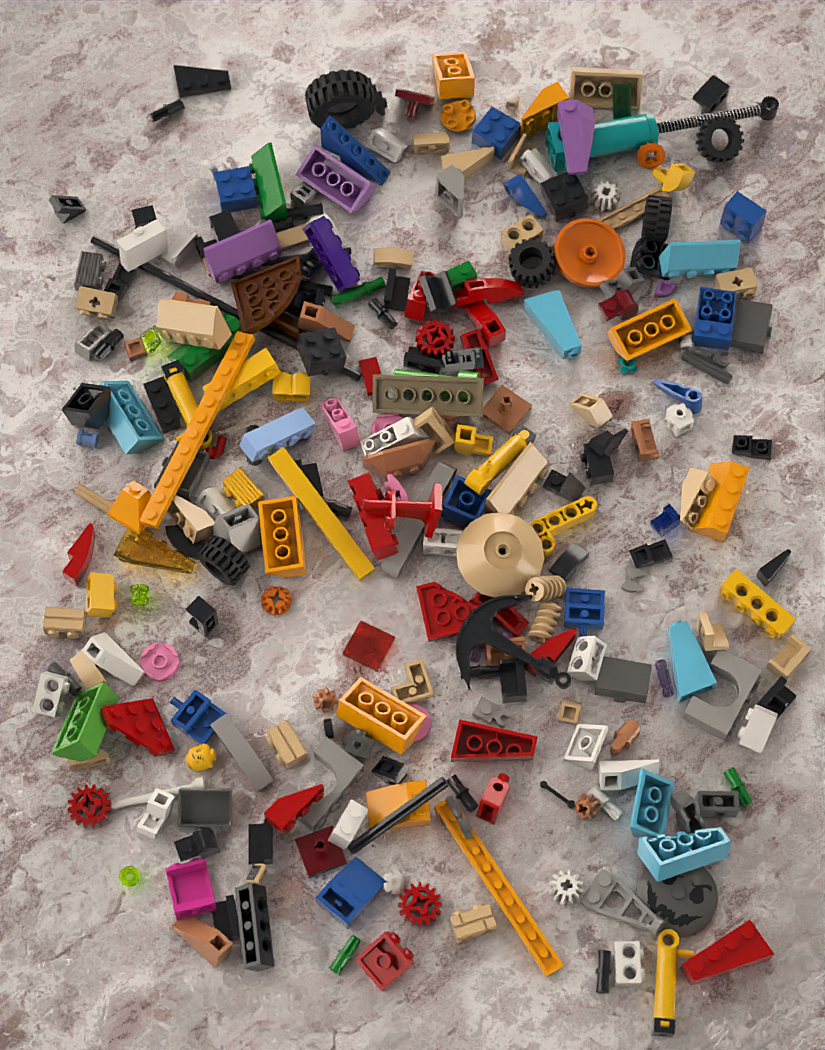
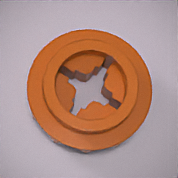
[637,142,665,169]
[261,585,292,615]

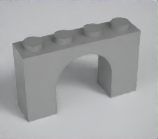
[682,649,762,740]
[275,737,365,832]

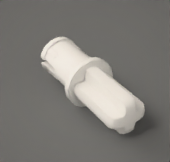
[588,785,623,821]

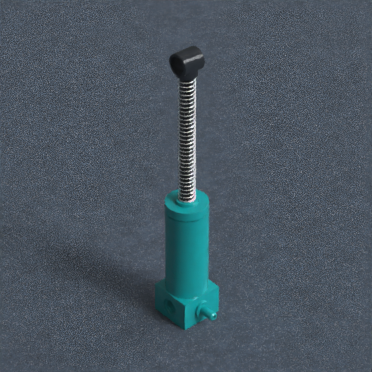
[545,96,779,172]

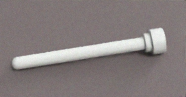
[110,777,205,810]

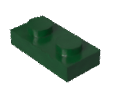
[612,83,631,119]

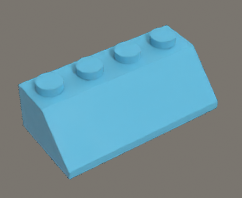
[659,240,741,279]
[99,381,164,454]

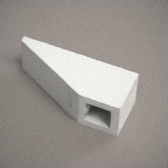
[360,417,423,456]
[82,632,144,687]
[598,760,659,790]

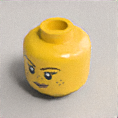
[186,744,217,772]

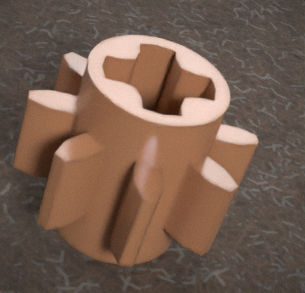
[312,687,338,713]
[575,794,601,820]

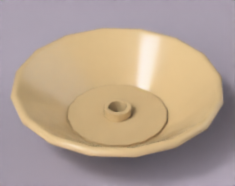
[456,512,544,598]

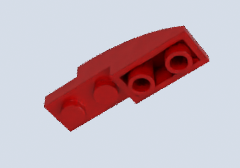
[452,278,524,308]

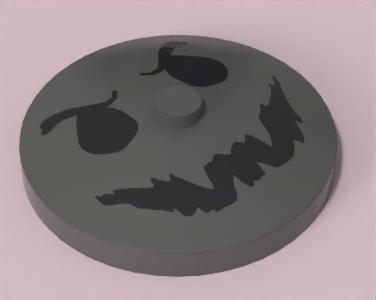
[636,866,718,938]

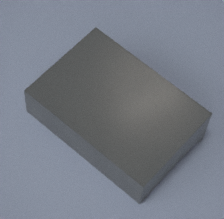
[730,299,773,354]
[157,441,210,499]
[595,656,652,703]
[178,788,232,830]

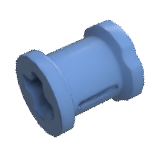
[76,429,99,449]

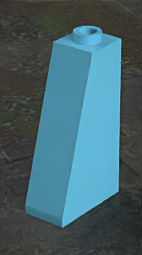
[524,290,582,359]
[667,621,717,703]

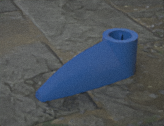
[503,174,547,217]
[653,378,702,414]

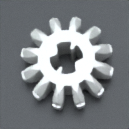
[590,180,621,211]
[549,870,583,905]

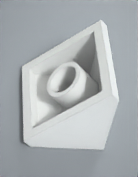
[564,724,609,771]

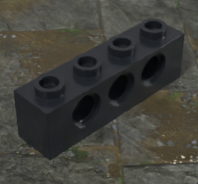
[235,883,275,972]

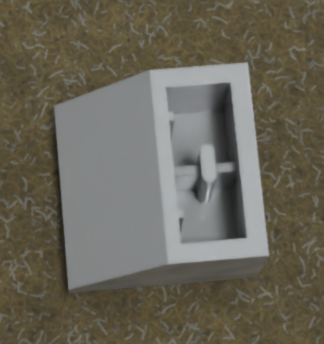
[212,503,262,554]

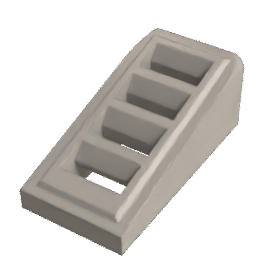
[290,181,320,206]
[75,322,113,361]

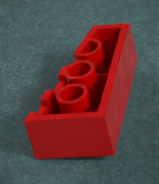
[348,472,399,561]

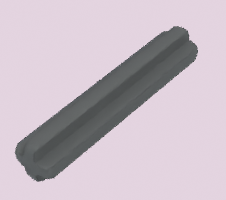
[681,350,733,384]

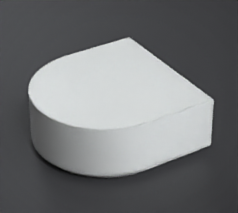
[200,160,217,180]

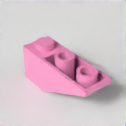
[320,397,361,451]

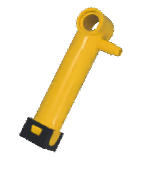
[161,360,213,451]
[464,425,537,495]
[651,929,694,1038]

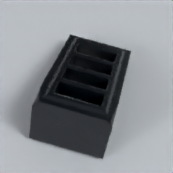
[301,248,323,282]
[756,549,792,587]

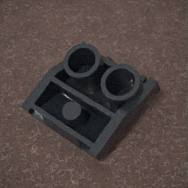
[630,238,670,281]

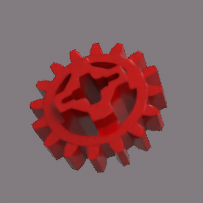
[415,319,455,359]
[67,784,112,829]
[398,882,442,928]

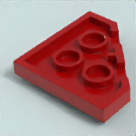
[416,582,478,642]
[101,698,175,757]

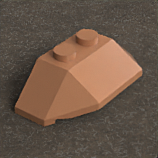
[362,438,436,480]

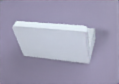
[366,128,410,163]
[519,148,557,186]
[161,231,198,269]
[195,487,237,522]

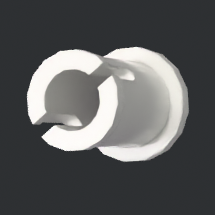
[679,329,694,351]

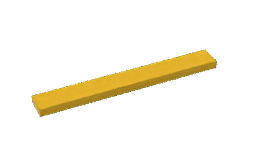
[268,447,375,580]

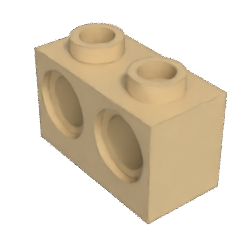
[501,214,544,253]

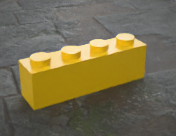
[202,348,281,412]

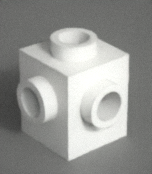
[664,403,694,437]

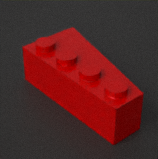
[451,719,538,762]
[680,920,774,986]

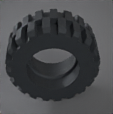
[305,69,376,130]

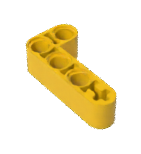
[529,496,597,559]

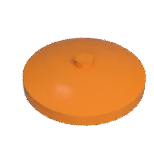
[553,218,626,289]

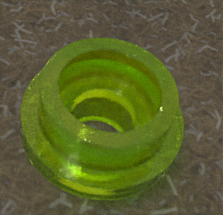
[119,866,140,887]

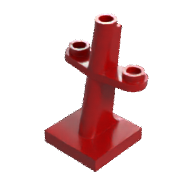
[362,483,442,539]

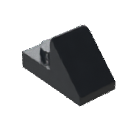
[49,195,86,223]
[543,469,585,502]
[371,756,410,786]

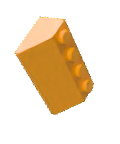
[607,298,692,361]
[688,462,750,542]
[258,496,307,578]
[336,677,427,755]

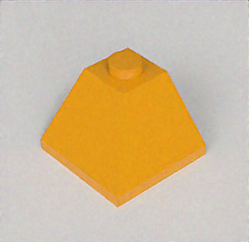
[107,481,152,535]

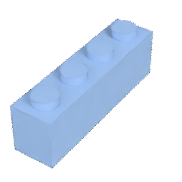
[239,407,316,462]

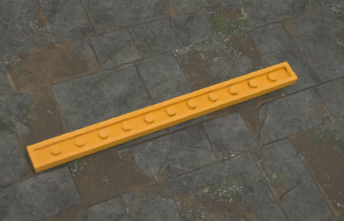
[139,331,255,529]

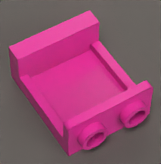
[165,858,217,920]

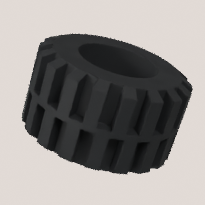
[696,117,744,162]
[641,195,673,243]
[508,238,556,288]
[198,536,250,586]

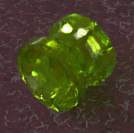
[129,584,149,606]

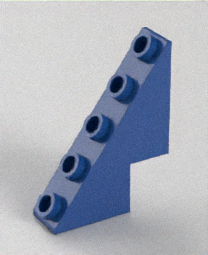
[321,115,391,186]

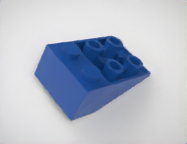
[692,287,737,351]
[316,857,386,929]

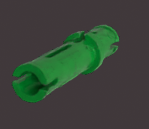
[331,276,386,307]

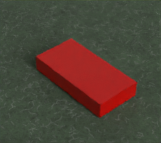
[358,357,381,396]

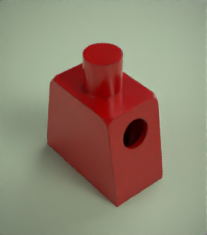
[476,773,510,825]

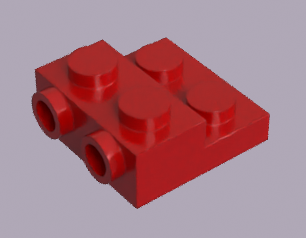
[355,931,415,991]

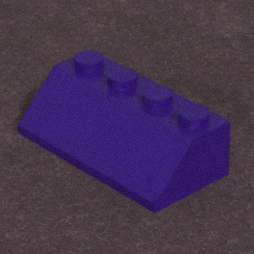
[303,216,360,293]

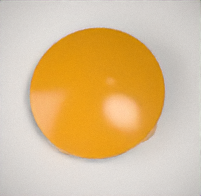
[441,100,476,132]

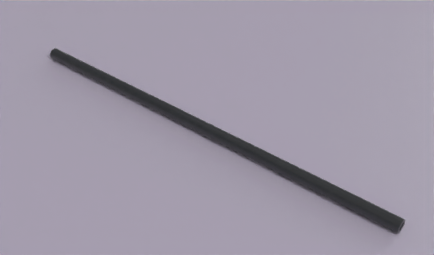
[90,235,362,382]

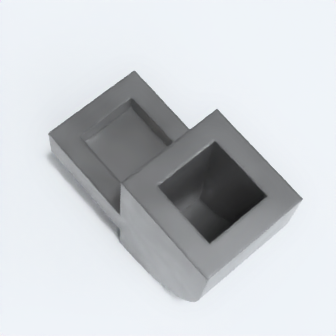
[599,267,645,299]

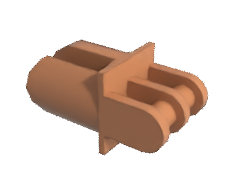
[610,720,640,756]

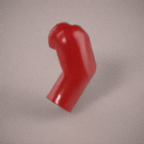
[204,436,227,459]

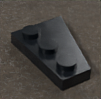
[173,65,231,98]
[143,377,181,434]

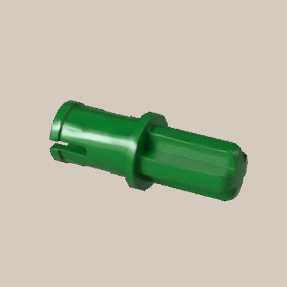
[723,767,752,807]
[329,935,361,975]

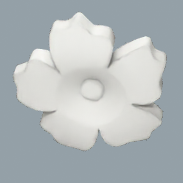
[383,870,406,896]

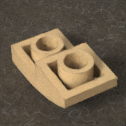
[373,248,413,270]
[70,651,107,689]

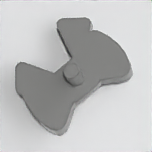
[621,566,645,593]

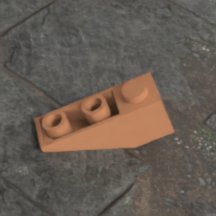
[297,301,355,342]
[171,917,233,968]

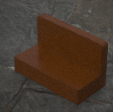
[268,312,307,340]

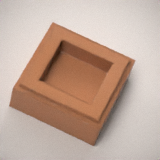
[124,337,148,361]

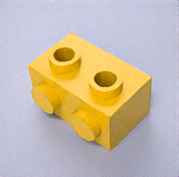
[86,572,117,618]

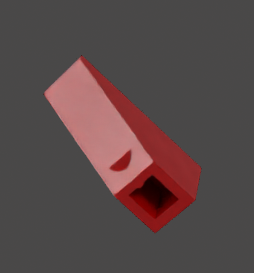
[404,270,436,322]
[463,301,506,348]
[264,784,324,835]

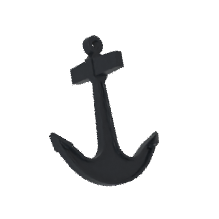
[456,595,571,690]

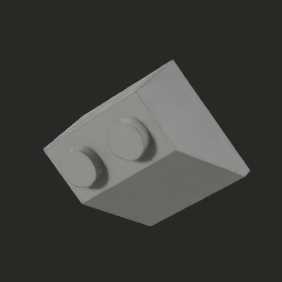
[435,164,464,218]

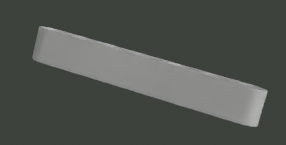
[380,461,457,578]

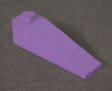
[557,100,595,175]

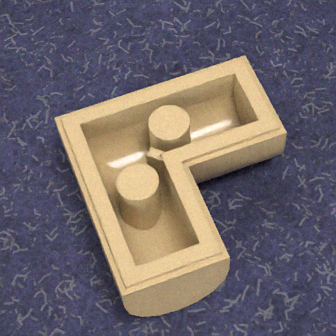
[391,659,434,704]

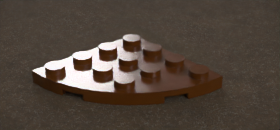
[231,255,302,334]

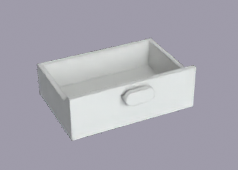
[116,219,168,272]

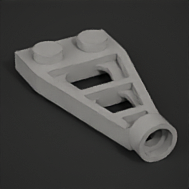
[580,868,665,935]

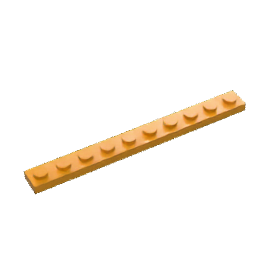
[434,800,564,978]

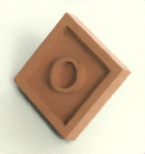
[483,385,532,435]

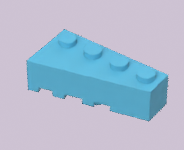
[637,827,731,882]

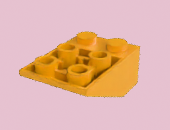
[520,82,569,139]

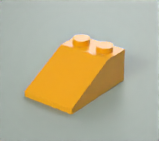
[432,52,475,100]
[366,780,430,830]

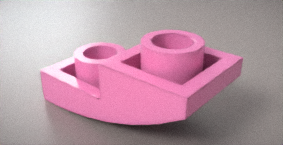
[384,474,409,501]

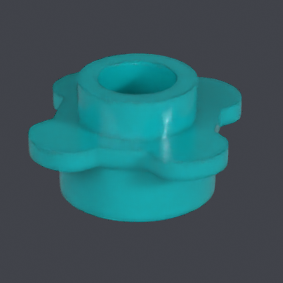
[617,357,638,374]

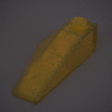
[114,528,196,574]

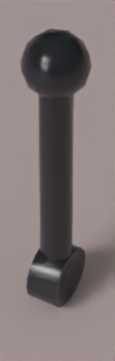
[540,781,576,809]

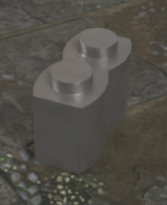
[670,789,705,834]

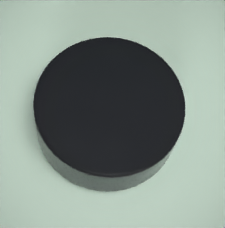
[323,718,334,739]

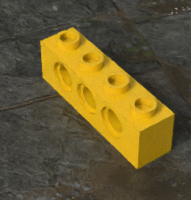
[719,569,796,641]

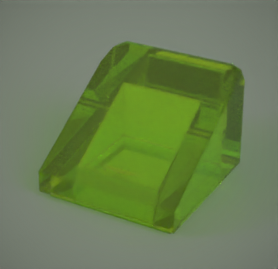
[140,325,162,353]

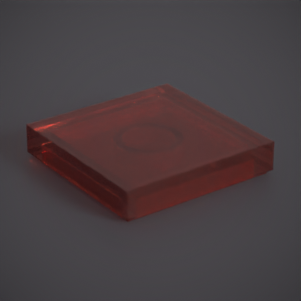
[343,620,395,672]

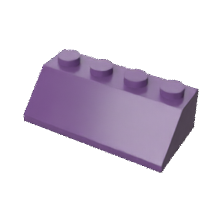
[295,145,377,214]
[204,220,282,284]

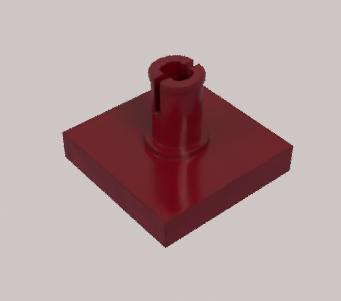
[395,89,435,119]
[295,825,347,878]

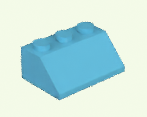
[630,769,674,839]

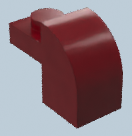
[598,290,639,321]

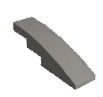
[210,713,274,792]

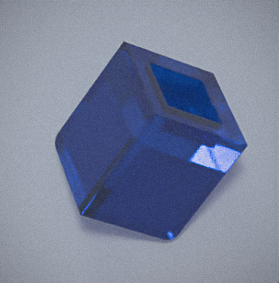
[650,503,680,537]

